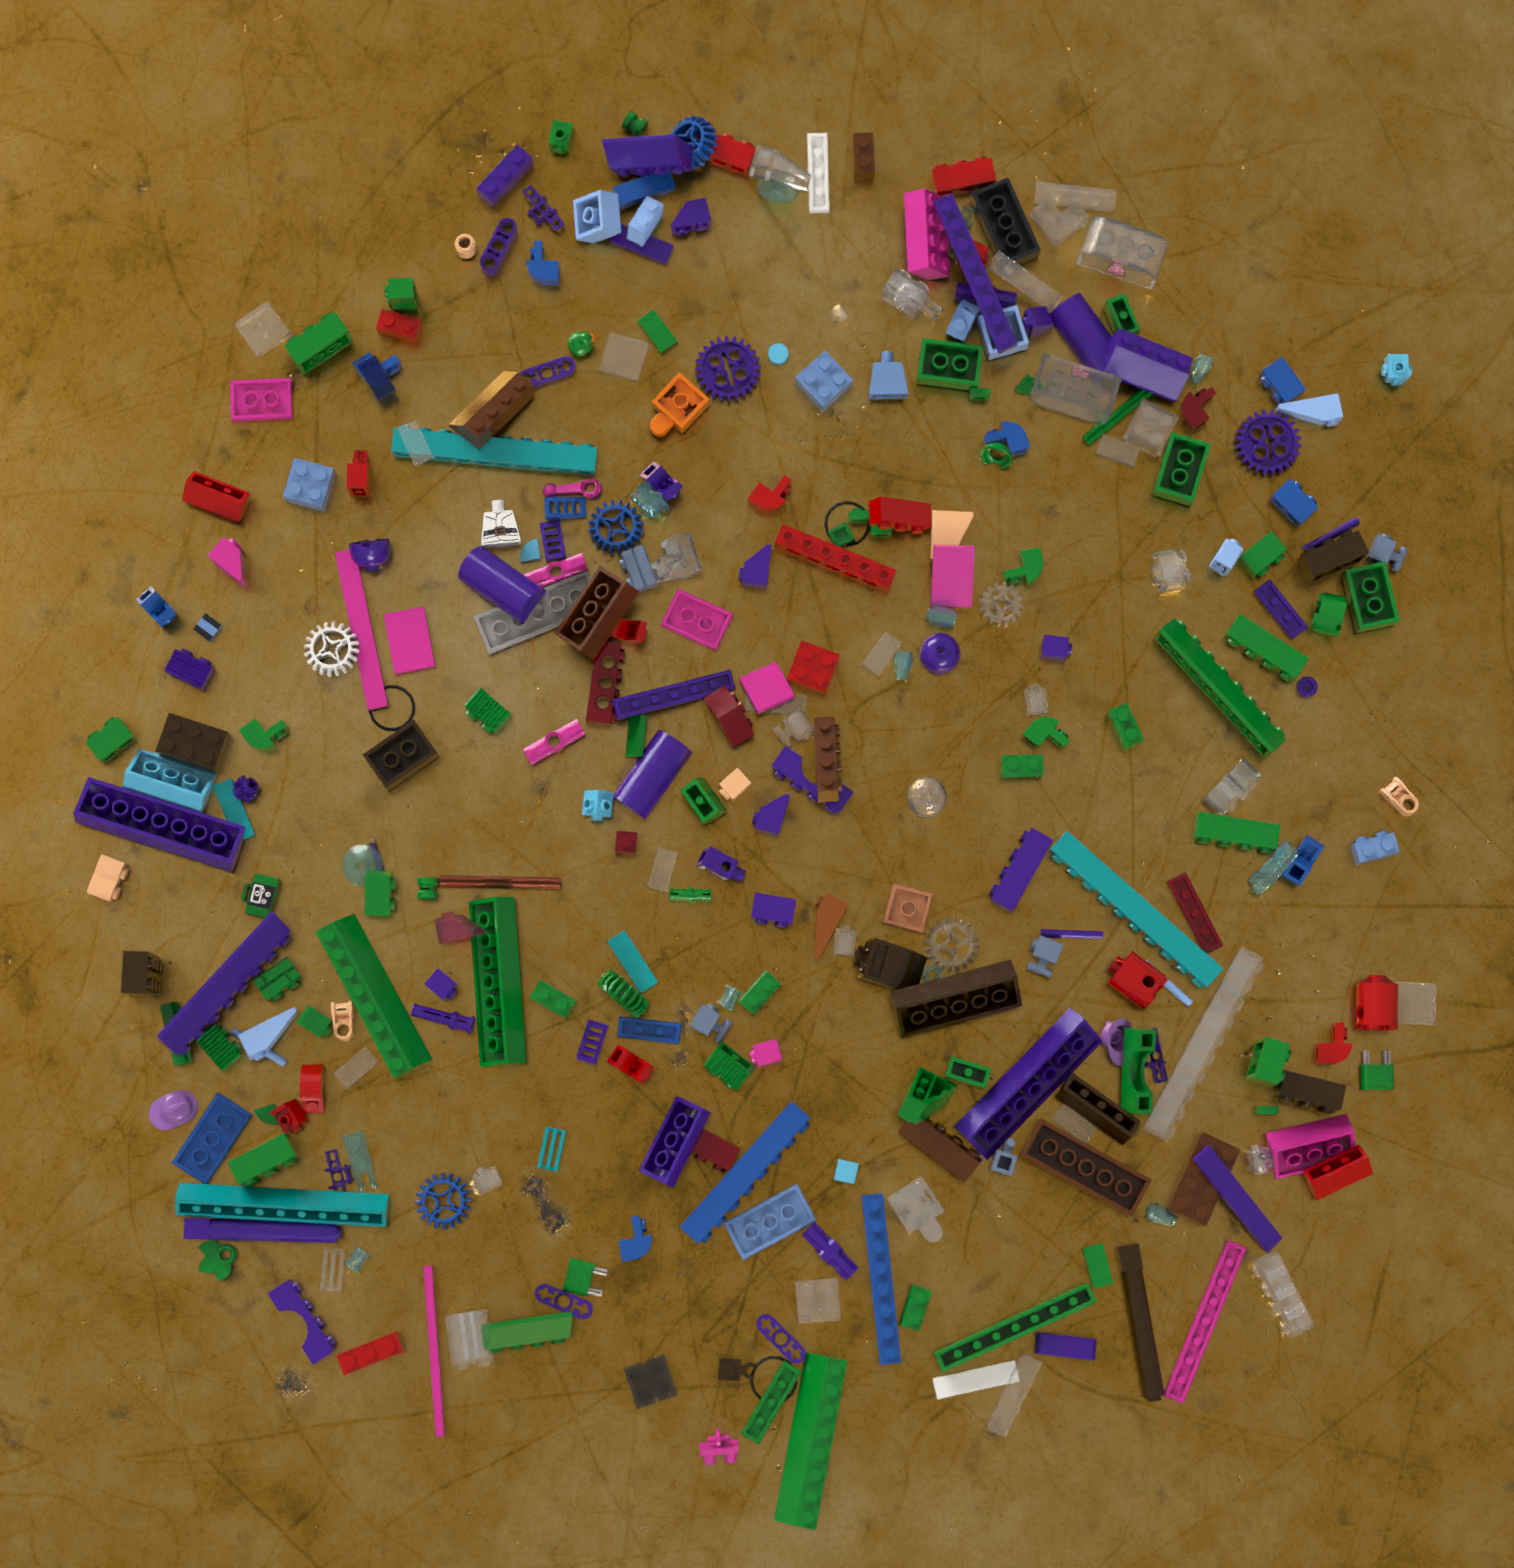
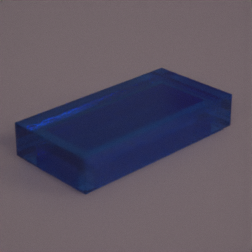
[357,355,396,401]

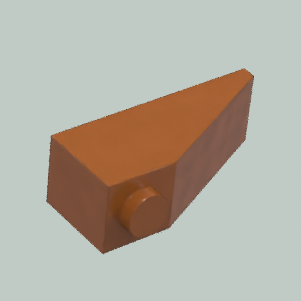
[815,893,849,960]

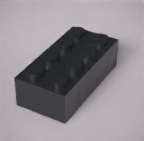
[970,177,1041,272]

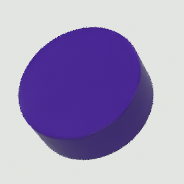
[1296,676,1318,698]

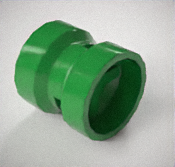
[621,111,649,137]
[417,877,438,900]

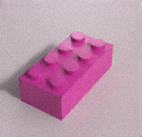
[904,188,950,280]

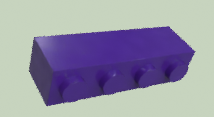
[989,828,1053,913]

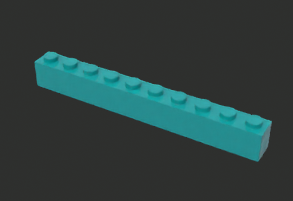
[391,425,598,476]
[1049,831,1223,989]
[175,1183,389,1227]

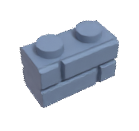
[619,545,658,593]

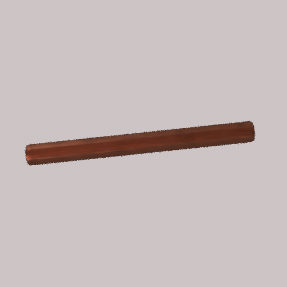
[438,875,562,889]

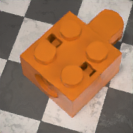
[650,372,710,437]

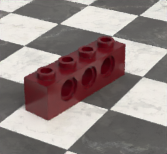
[586,641,625,727]

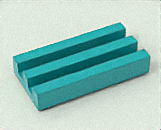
[537,1127,566,1172]

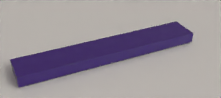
[612,669,736,720]
[1192,1145,1282,1252]

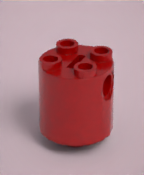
[1107,951,1168,1010]
[1356,975,1398,1031]

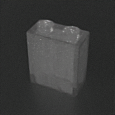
[445,1309,495,1370]

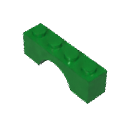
[1121,1027,1156,1114]

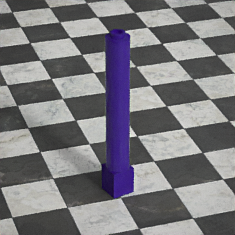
[183,1218,342,1243]

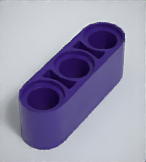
[480,218,518,276]
[1034,1332,1097,1360]

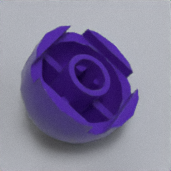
[349,538,390,571]
[919,633,961,675]

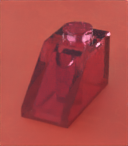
[434,911,485,944]

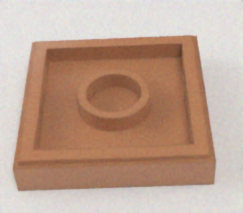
[883,883,933,934]

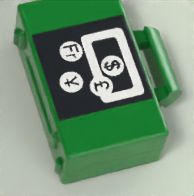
[240,873,281,919]

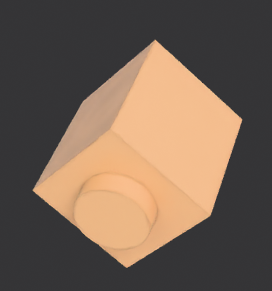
[719,768,751,802]

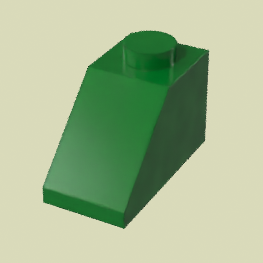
[297,1005,333,1039]

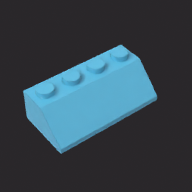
[122,749,217,813]

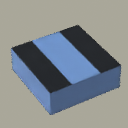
[193,613,223,642]

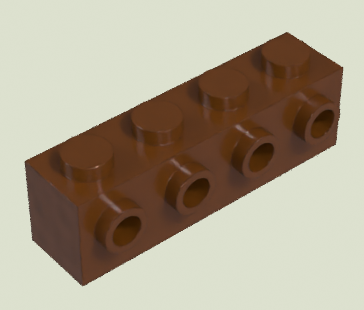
[814,717,842,802]
[898,1116,982,1182]

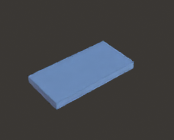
[723,1184,817,1260]

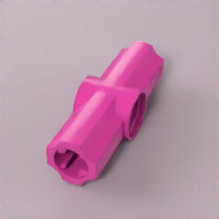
[524,553,588,587]
[523,719,586,765]

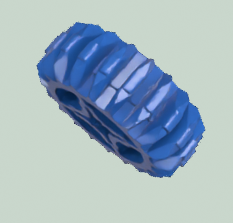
[668,115,718,171]
[588,500,643,555]
[415,1173,472,1230]

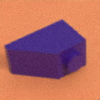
[739,544,771,589]
[752,794,790,836]

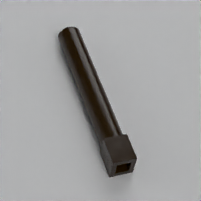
[1116,1244,1165,1402]

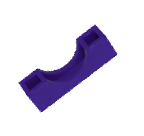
[771,746,854,814]
[267,1279,337,1365]

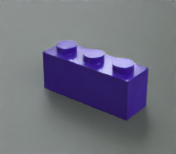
[476,145,533,208]

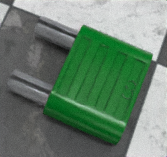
[1360,1050,1394,1090]
[562,1258,608,1297]

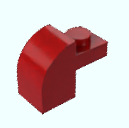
[748,475,792,513]
[609,618,647,645]
[1315,1022,1352,1065]
[607,1044,654,1084]
[300,1064,324,1113]

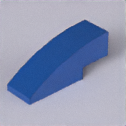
[612,172,677,210]

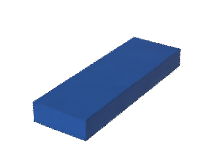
[617,1016,682,1044]

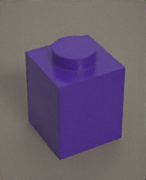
[1041,635,1072,661]
[424,968,458,1001]

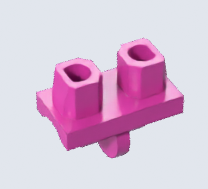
[700,1429,739,1465]

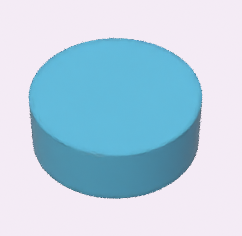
[768,343,788,365]

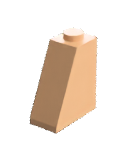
[930,510,973,563]

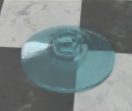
[757,175,797,203]
[342,845,383,886]

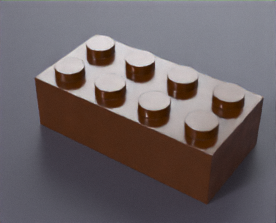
[554,566,639,660]
[1165,1132,1241,1227]

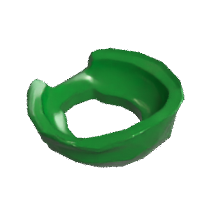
[980,442,1013,469]

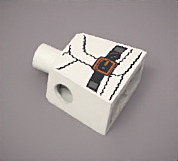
[481,500,522,549]

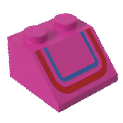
[208,537,248,588]

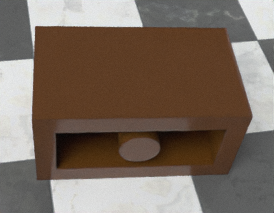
[852,132,875,180]

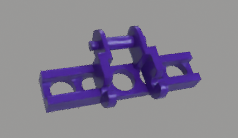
[522,185,565,232]
[1145,1028,1168,1083]
[324,1149,354,1192]

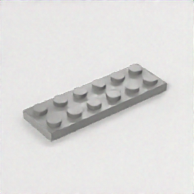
[474,570,591,655]

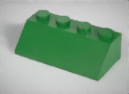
[480,1312,572,1354]

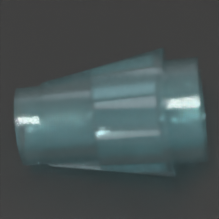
[1189,353,1214,385]
[894,650,914,680]
[1145,1203,1178,1227]

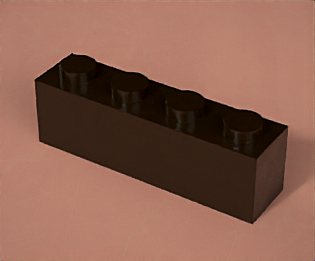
[1055,1073,1141,1145]

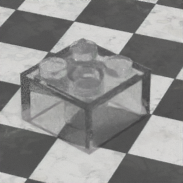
[1122,399,1179,458]
[795,1278,841,1324]

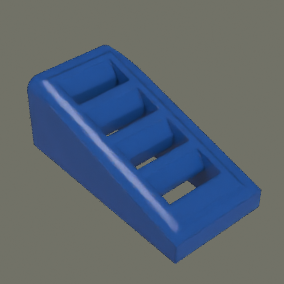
[544,497,587,520]

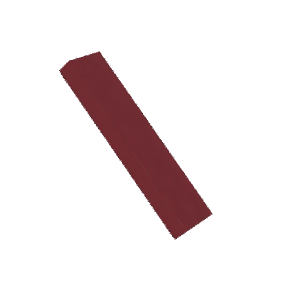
[1166,872,1224,954]

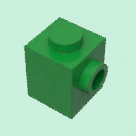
[548,120,574,154]

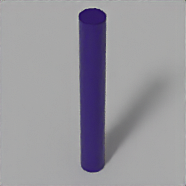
[1303,517,1360,550]
[1040,929,1103,939]

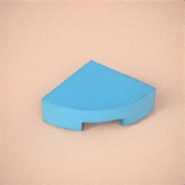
[520,539,541,563]

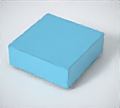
[834,1159,859,1184]

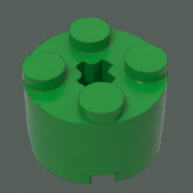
[1311,592,1349,638]

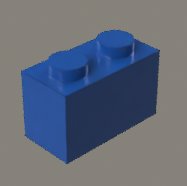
[1260,357,1306,404]
[1269,478,1318,528]

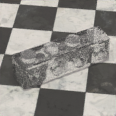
[1251,1250,1315,1338]

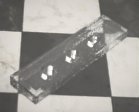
[1034,181,1117,212]
[987,250,1063,312]
[985,1352,1042,1438]

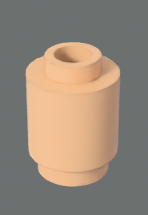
[455,234,476,259]

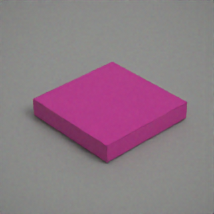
[739,662,795,714]

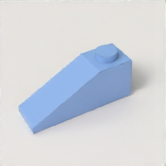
[1276,393,1343,427]
[238,1007,297,1061]

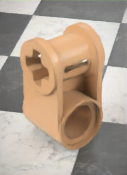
[1380,777,1419,816]
[331,1000,354,1041]

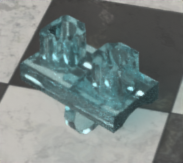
[631,482,669,518]

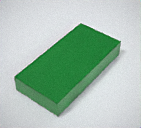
[638,309,678,354]
[625,715,647,758]
[1082,1243,1114,1289]

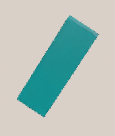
[212,778,255,840]
[607,930,658,994]

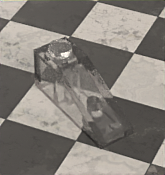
[749,145,811,191]

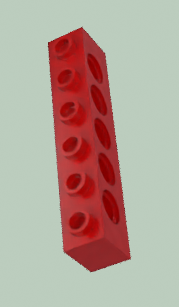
[775,524,896,593]

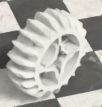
[304,621,359,677]

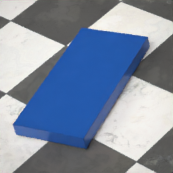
[171,1092,253,1184]

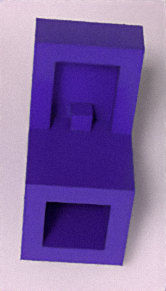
[639,461,683,502]

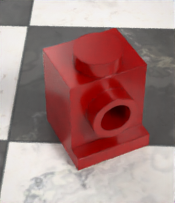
[270,1099,308,1134]

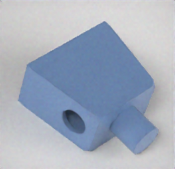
[946,300,980,343]
[868,351,908,399]

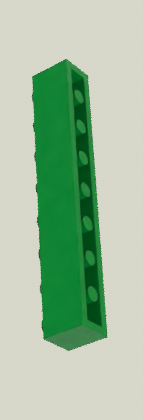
[933,1283,1097,1372]

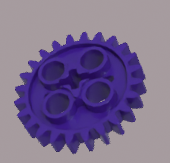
[695,336,761,402]
[1234,410,1302,476]

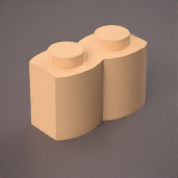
[87,854,129,902]

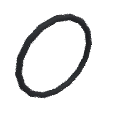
[824,501,870,546]
[369,685,415,731]
[750,1356,798,1402]

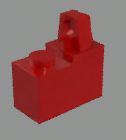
[346,450,372,497]

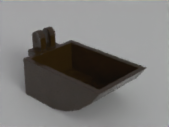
[852,938,927,990]

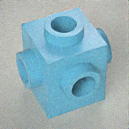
[1381,354,1412,386]
[582,790,613,821]

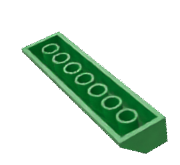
[1154,618,1286,758]
[469,896,526,1067]
[315,914,432,1079]
[774,1352,848,1530]

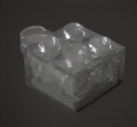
[881,268,944,321]
[886,1176,944,1242]

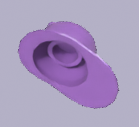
[1101,1018,1132,1067]
[149,1090,198,1130]

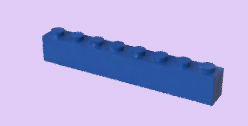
[680,1101,810,1244]
[861,1193,901,1365]

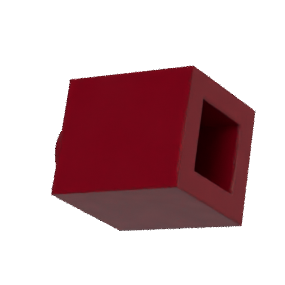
[615,831,638,856]

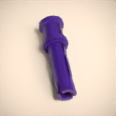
[411,1003,475,1035]

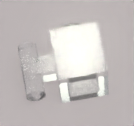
[772,707,814,748]

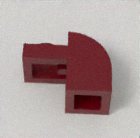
[1179,387,1216,434]

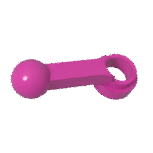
[542,478,602,499]

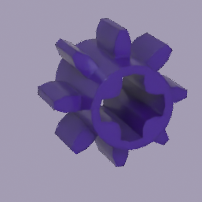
[233,775,258,802]

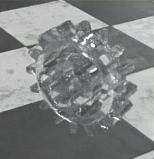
[979,581,1024,627]

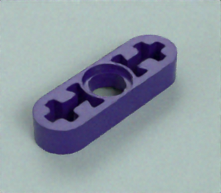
[520,356,576,388]
[535,1284,593,1319]
[757,1314,806,1364]

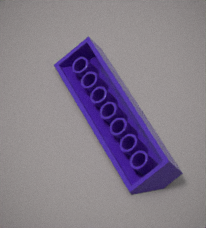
[73,777,246,872]
[156,911,291,1057]
[954,1008,1102,1160]

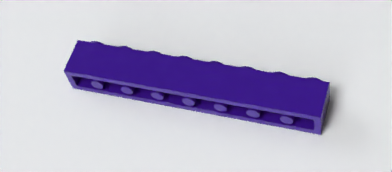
[933,193,1017,354]

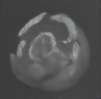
[906,777,947,818]

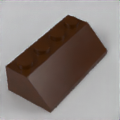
[449,371,534,450]

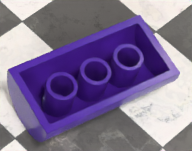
[1050,293,1112,382]
[458,546,546,624]
[613,729,692,820]
[639,1096,711,1188]

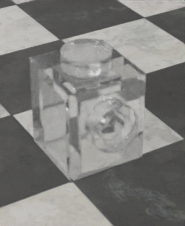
[470,1166,504,1196]

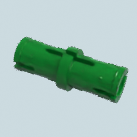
[670,887,711,903]

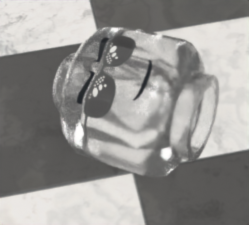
[1244,1144,1274,1176]

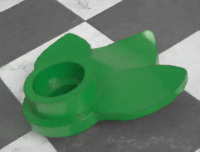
[198,1240,237,1281]

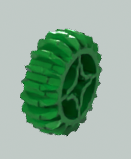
[598,969,649,1018]

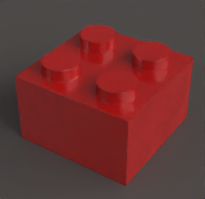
[787,640,840,696]

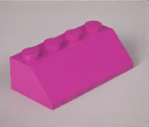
[1266,1114,1355,1179]

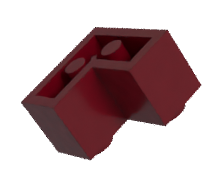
[703,686,754,747]

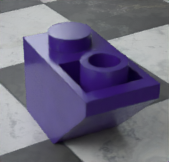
[671,197,711,236]
[1022,306,1054,338]

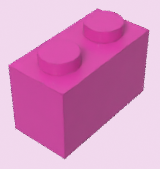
[749,1039,782,1068]

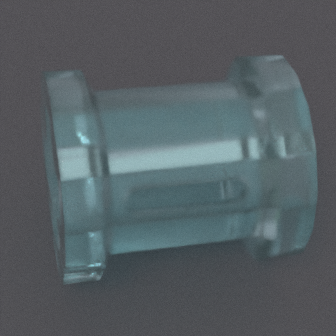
[922,965,942,982]
[716,985,742,1011]
[344,1246,371,1273]

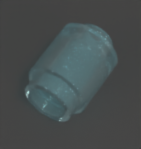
[926,604,957,629]

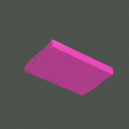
[230,378,293,422]
[931,545,975,607]
[660,589,733,651]
[383,606,436,675]

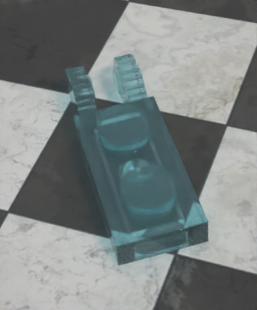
[1249,840,1298,894]
[342,1130,377,1192]

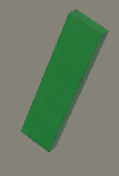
[741,1360,802,1445]

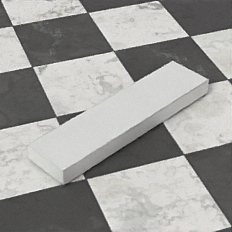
[807,133,830,213]
[932,1360,1019,1399]

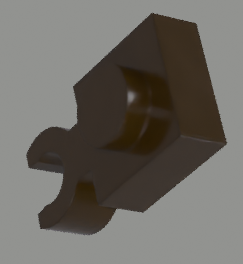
[718,1358,756,1381]

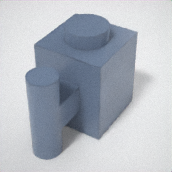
[1365,534,1408,572]
[1027,935,1064,978]
[690,1003,733,1044]
[989,1138,1018,1176]

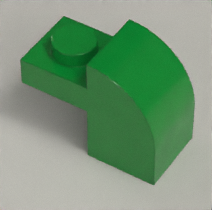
[848,502,892,538]
[1002,547,1043,586]
[1021,717,1070,750]
[239,718,289,751]

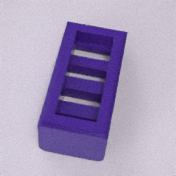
[539,520,567,563]
[576,1019,609,1065]

